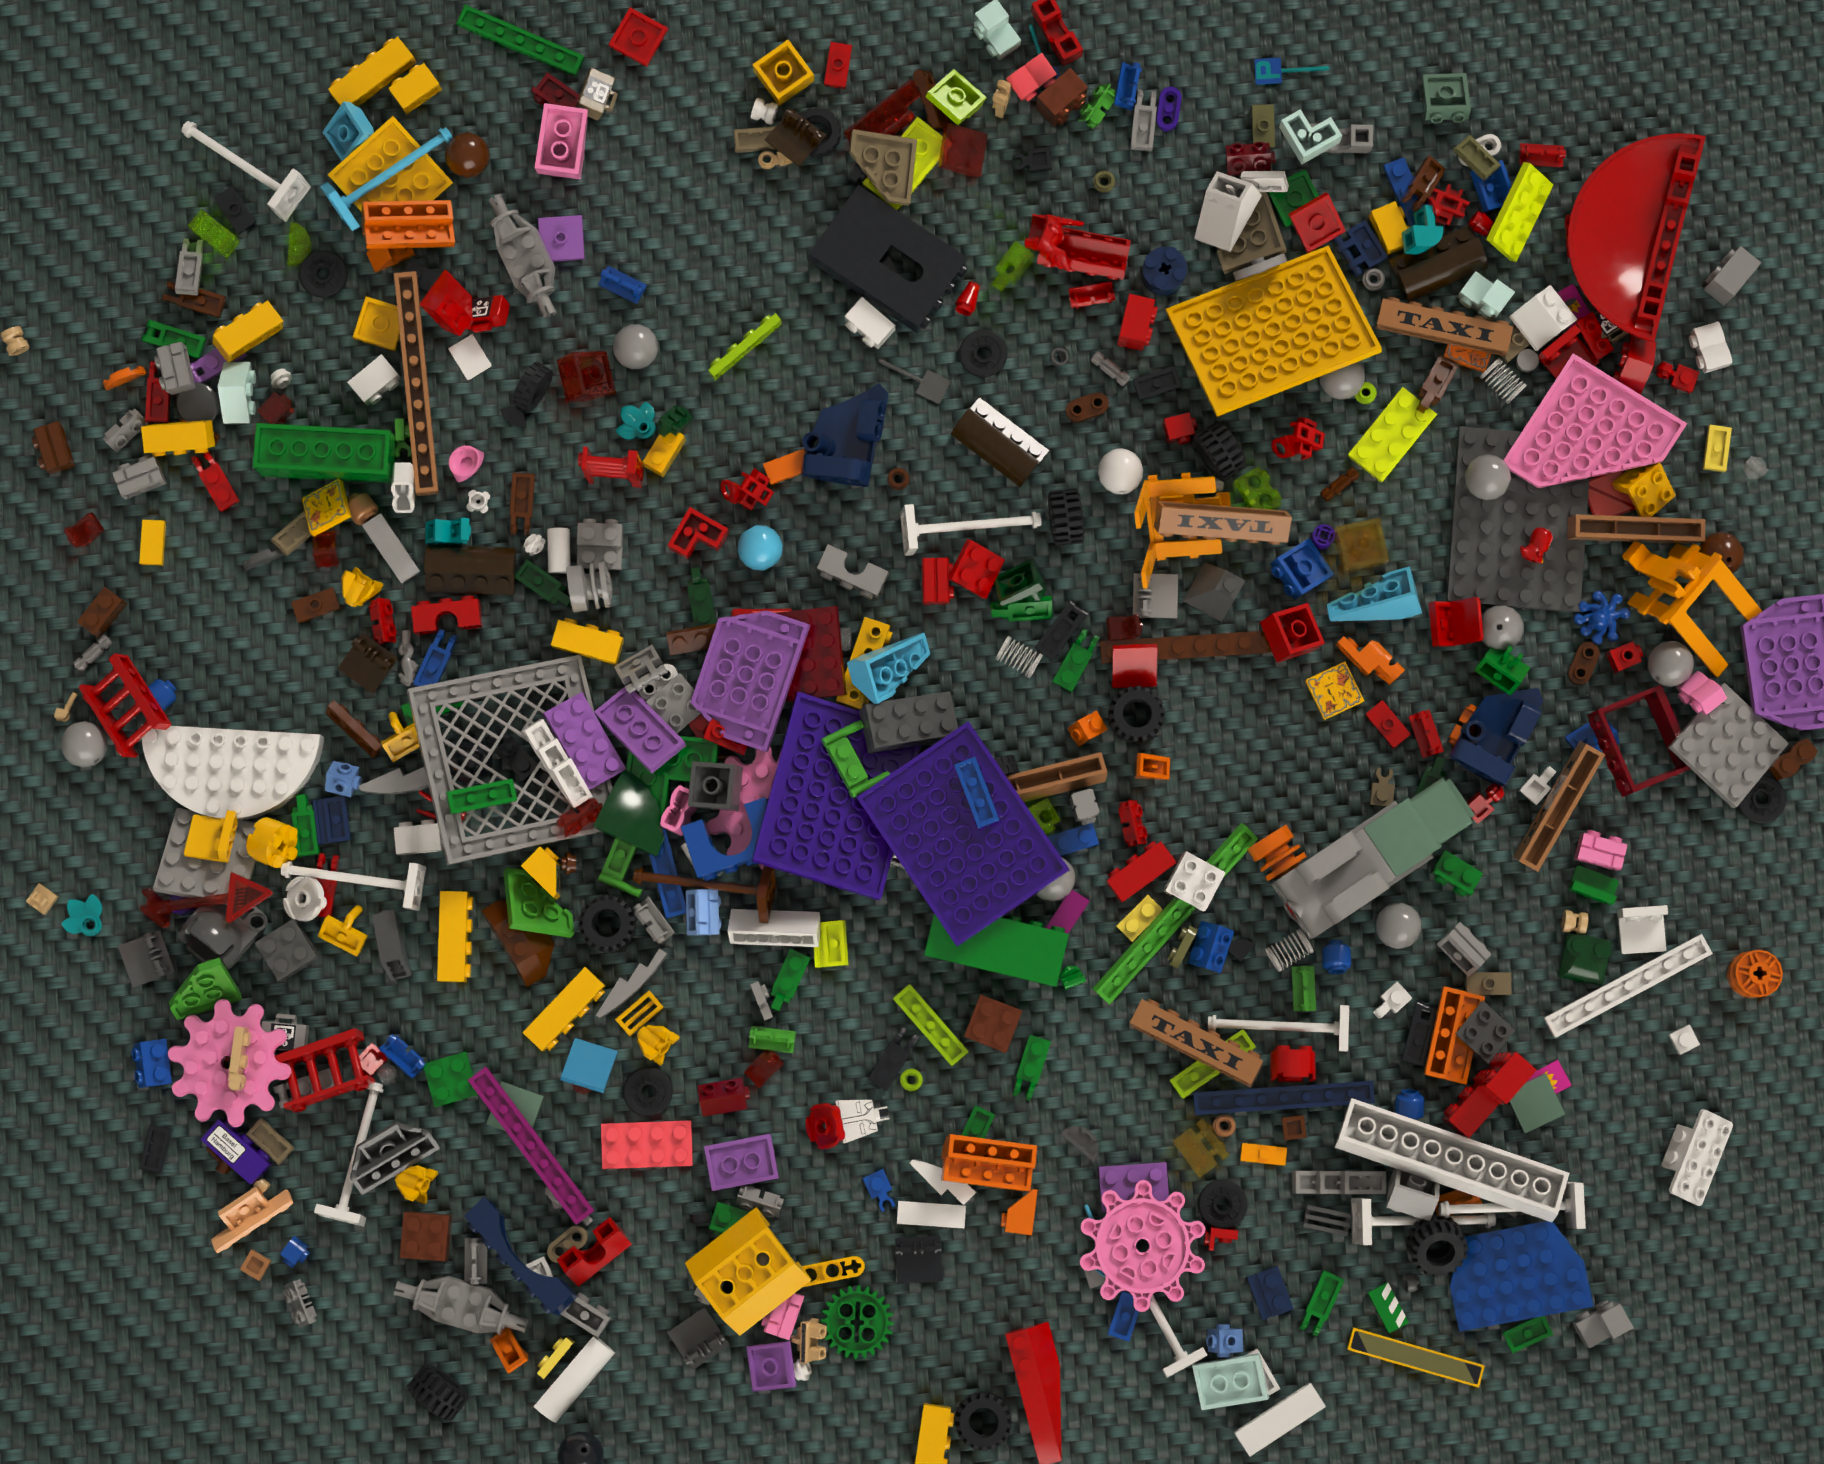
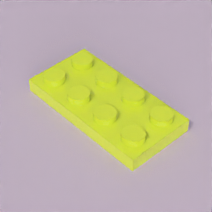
[862,117,952,211]
[1486,162,1553,262]
[1347,387,1437,483]

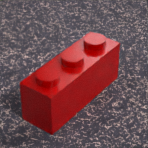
[1106,841,1177,903]

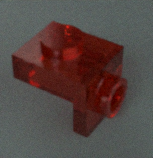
[64,512,105,548]
[1106,614,1142,640]
[744,1050,784,1088]

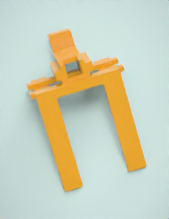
[1134,472,1231,589]
[1622,541,1762,677]

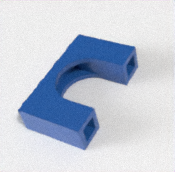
[681,797,768,881]

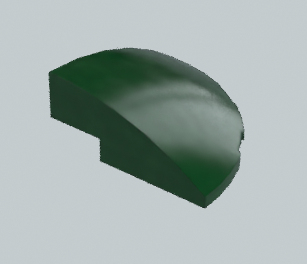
[593,770,663,857]

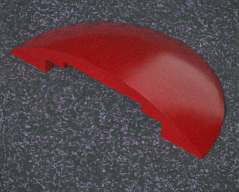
[1568,133,1706,342]

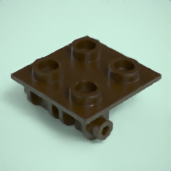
[765,109,826,166]
[338,632,398,694]

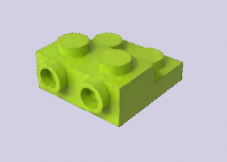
[925,69,987,125]

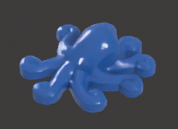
[1573,591,1631,645]

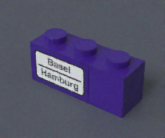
[200,1119,273,1185]

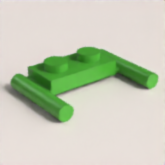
[821,720,890,798]
[598,835,665,898]

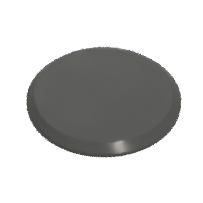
[176,382,219,421]

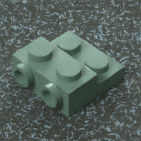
[1422,73,1471,124]

